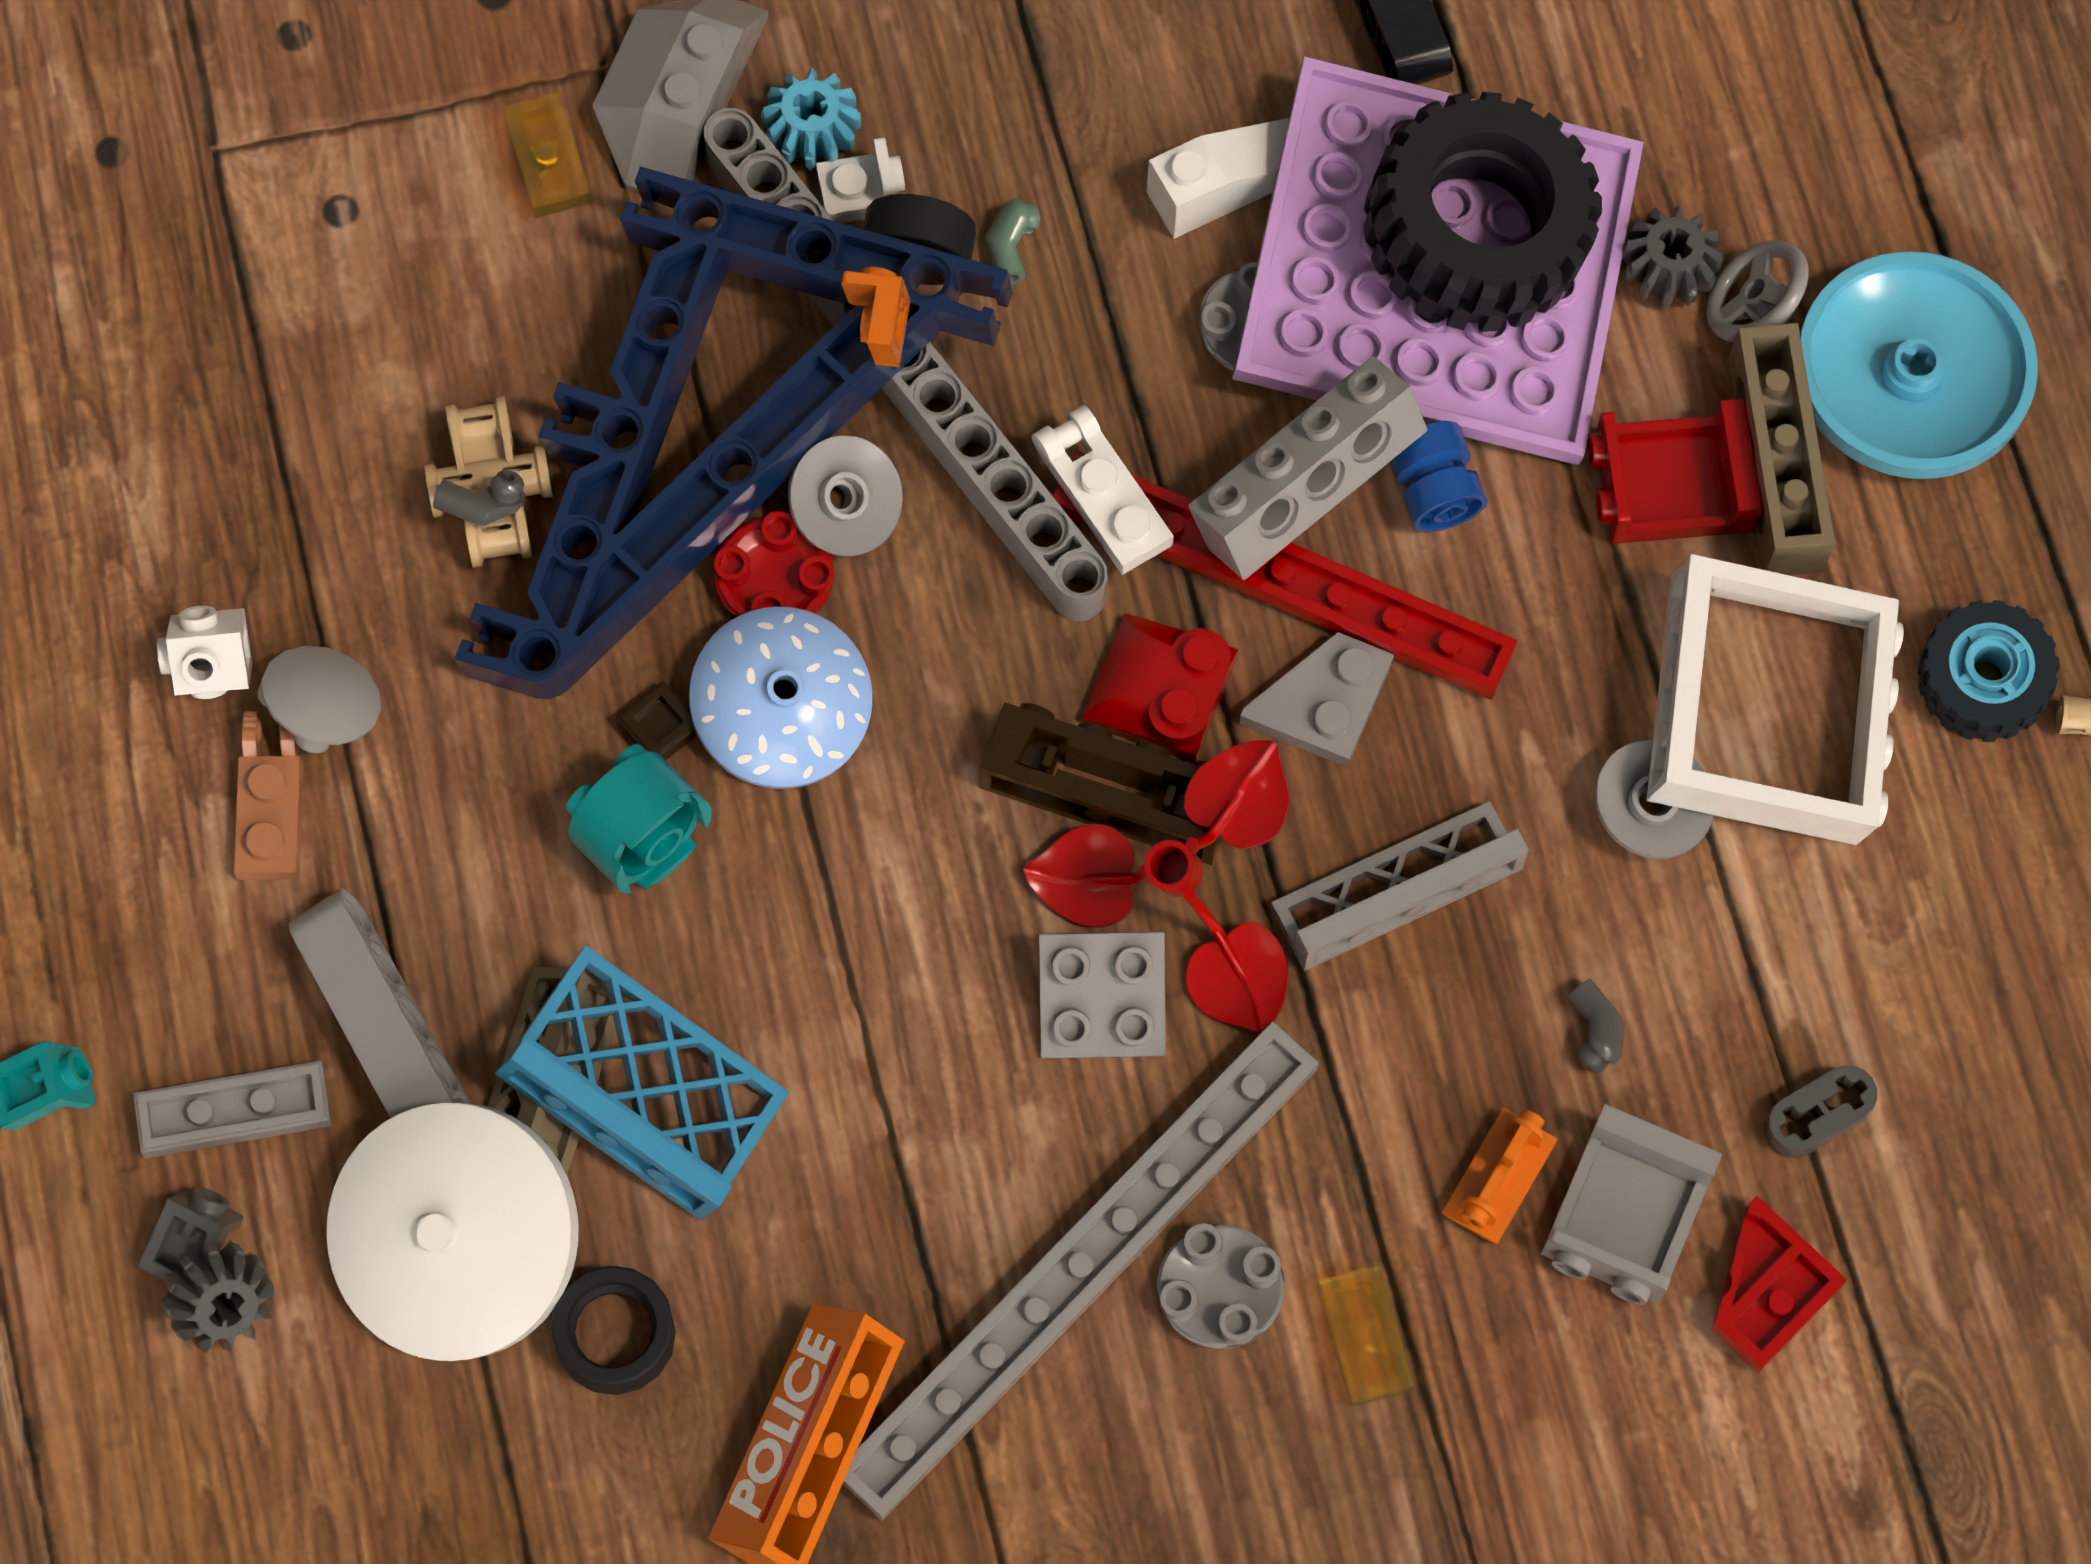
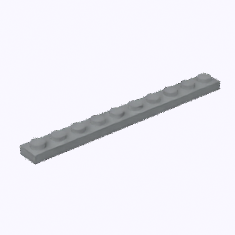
[843,1022,1319,1521]

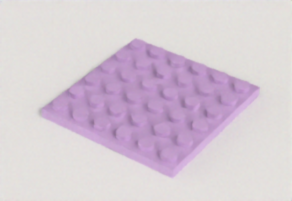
[1232,56,1644,465]

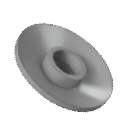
[788,435,903,557]
[1595,740,1714,859]

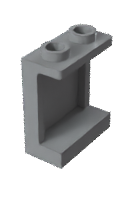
[1541,1104,1723,1305]

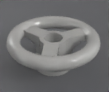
[1706,240,1809,343]

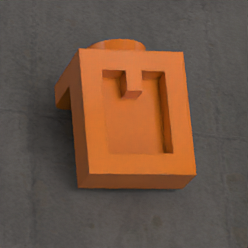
[841,267,911,367]

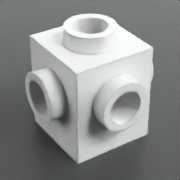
[157,606,253,699]

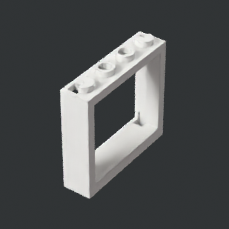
[1646,554,1904,845]

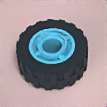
[1918,600,2060,742]

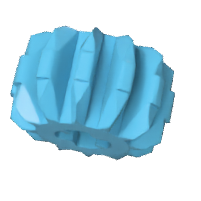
[761,67,861,172]

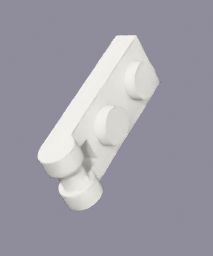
[1031,405,1174,575]

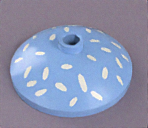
[689,607,872,789]

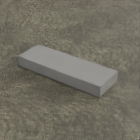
[133,1060,333,1159]

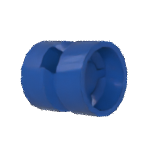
[1390,421,1488,532]

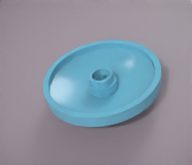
[1800,252,2038,479]

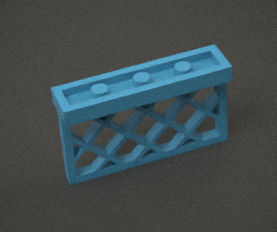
[494,945,789,1220]

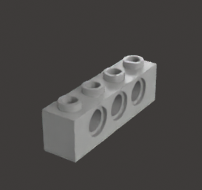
[1188,356,1428,580]

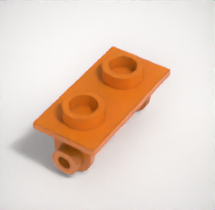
[1442,1108,1558,1245]

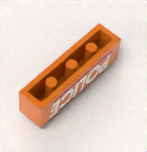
[708,1303,905,1564]

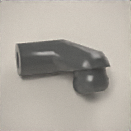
[433,470,526,526]
[1567,979,1625,1073]

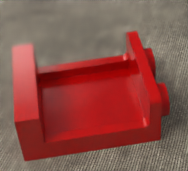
[1587,398,1763,544]

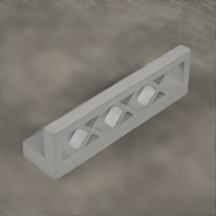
[1270,801,1529,971]

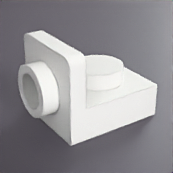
[816,137,905,223]

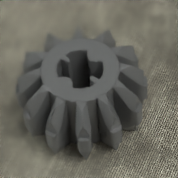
[1622,205,1723,309]
[161,1240,275,1353]

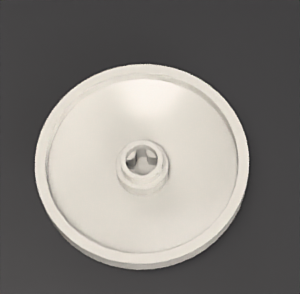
[326,1103,579,1361]

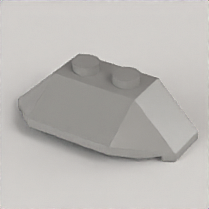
[592,0,769,194]

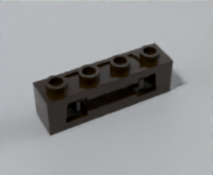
[980,702,1222,865]

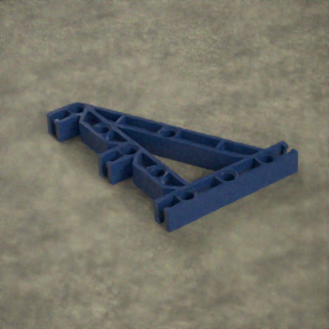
[454,166,1013,699]

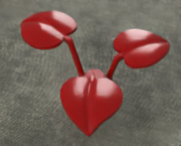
[1023,740,1289,1033]

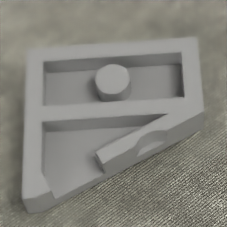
[1239,632,1394,768]

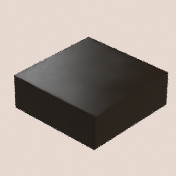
[616,681,697,760]

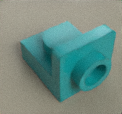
[0,1041,96,1131]

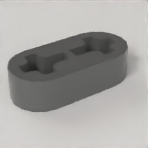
[1764,1065,1877,1158]

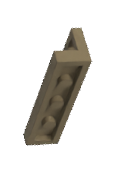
[487,967,625,1175]

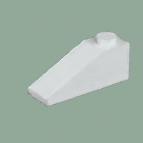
[1146,118,1289,239]

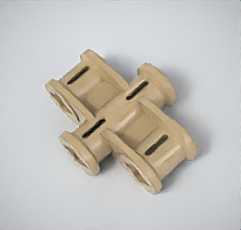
[424,395,553,568]

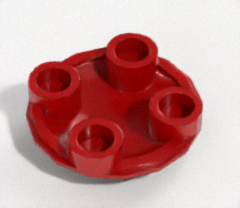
[714,511,835,617]

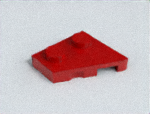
[1711,1195,1847,1374]

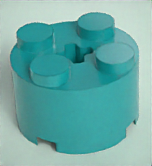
[566,744,712,894]

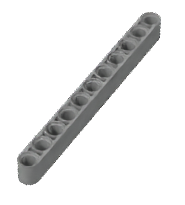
[704,108,1108,622]

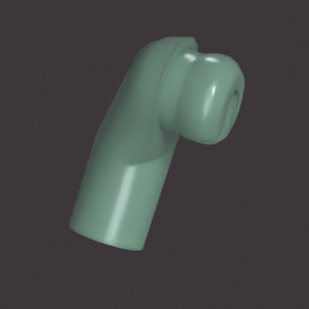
[985,199,1041,285]

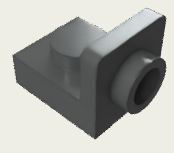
[138,1187,243,1281]

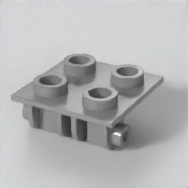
[1039,931,1166,1058]

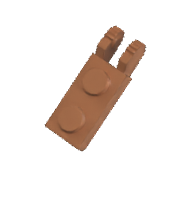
[234,711,303,880]

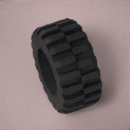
[1363,91,1602,332]

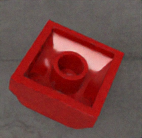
[1081,613,1238,764]

